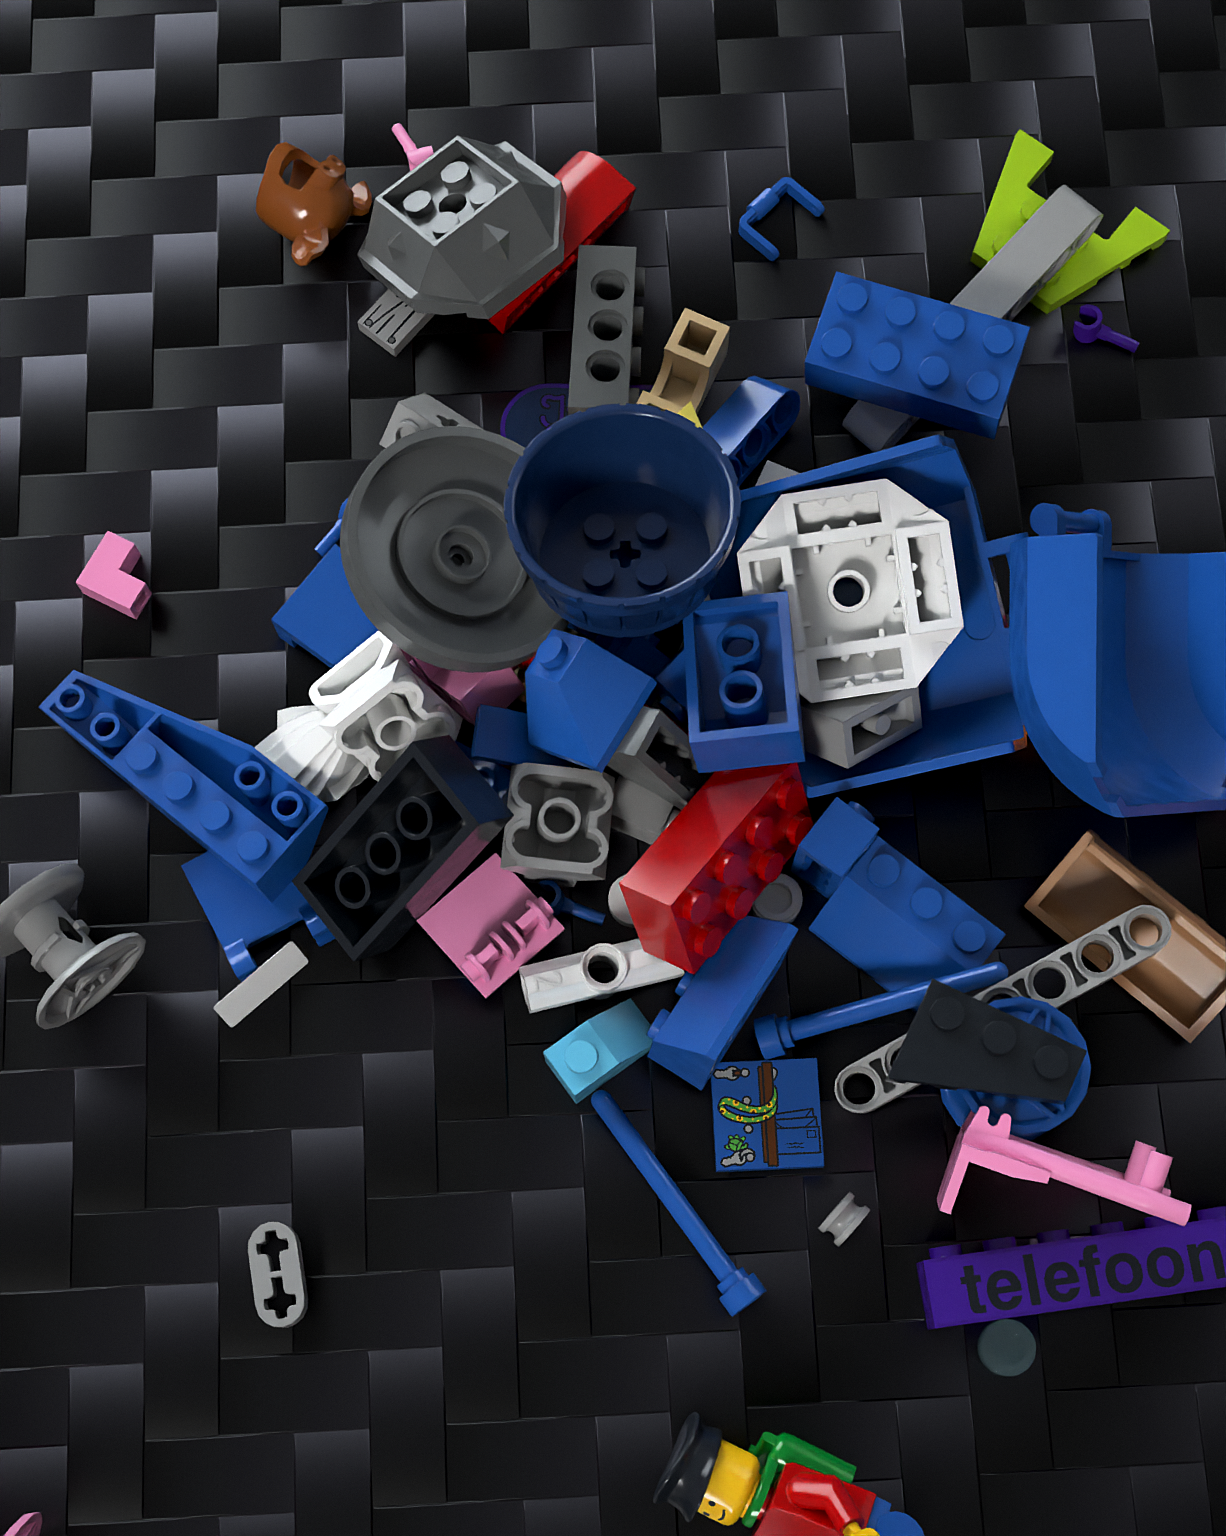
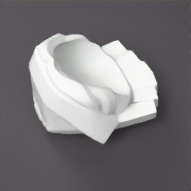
[254,705,369,803]

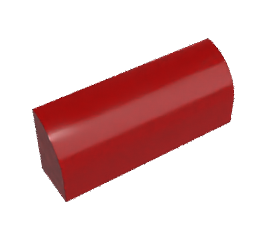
[487,151,636,334]

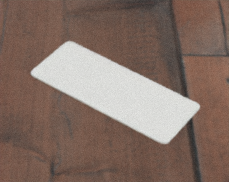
[214,941,308,1027]

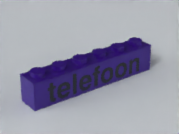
[916,1206,1226,1330]

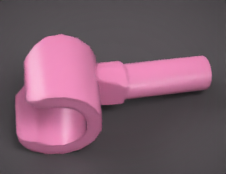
[392,123,434,171]

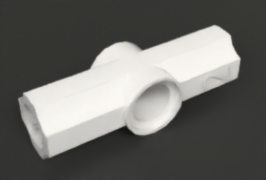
[519,938,684,1013]

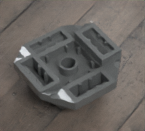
[357,135,567,319]

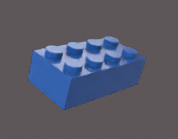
[804,271,1030,440]

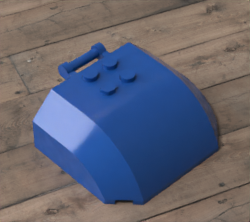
[709,434,1029,798]
[1009,503,1226,817]

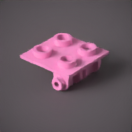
[416,853,565,999]

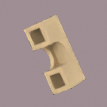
[636,308,730,414]

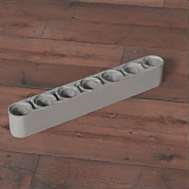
[842,185,1103,453]
[834,905,1171,1114]

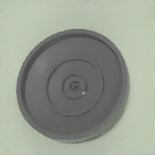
[340,426,570,673]

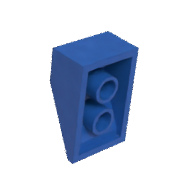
[683,591,805,773]

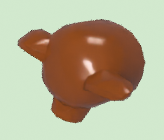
[256,142,372,266]

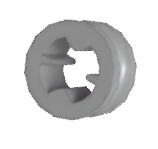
[818,1192,870,1247]

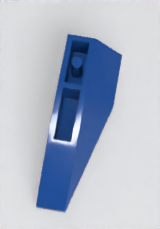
[39,670,329,903]

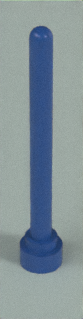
[754,962,1009,1060]
[591,1090,767,1317]

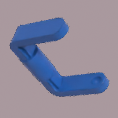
[738,177,825,261]

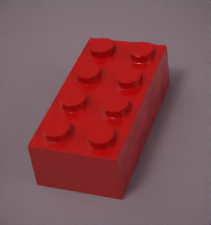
[619,763,814,974]

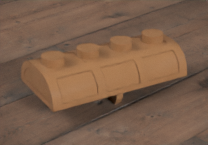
[1024,828,1226,1043]

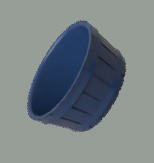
[504,403,741,638]

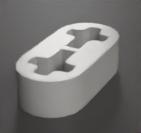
[248,1222,308,1328]

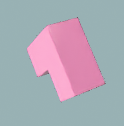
[76,531,152,620]

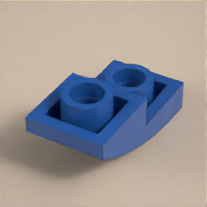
[470,704,571,767]

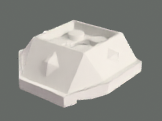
[737,478,964,703]

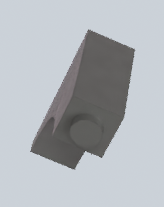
[605,706,714,810]

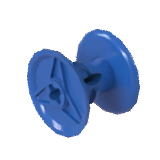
[940,996,1091,1141]

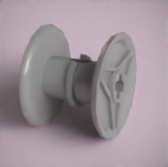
[0,863,146,1029]

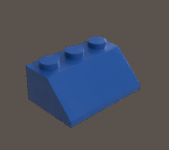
[808,836,1006,1013]
[646,915,799,1091]

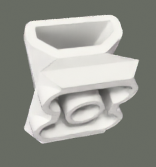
[309,631,463,781]

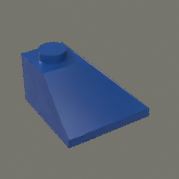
[525,628,657,773]

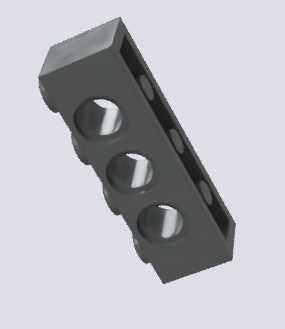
[568,245,646,415]

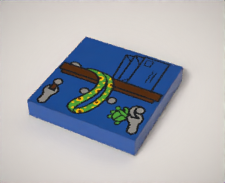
[710,1058,824,1172]

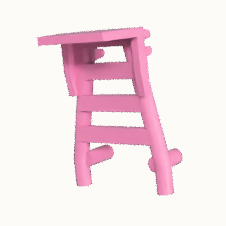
[937,1105,1192,1226]

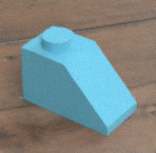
[543,998,653,1104]

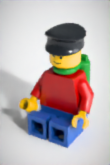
[653,1412,925,1536]

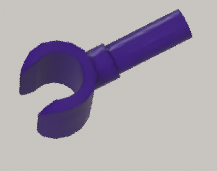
[1073,304,1139,353]

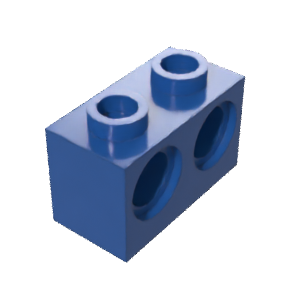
[790,797,880,899]

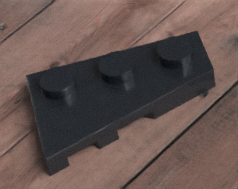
[885,978,1087,1105]

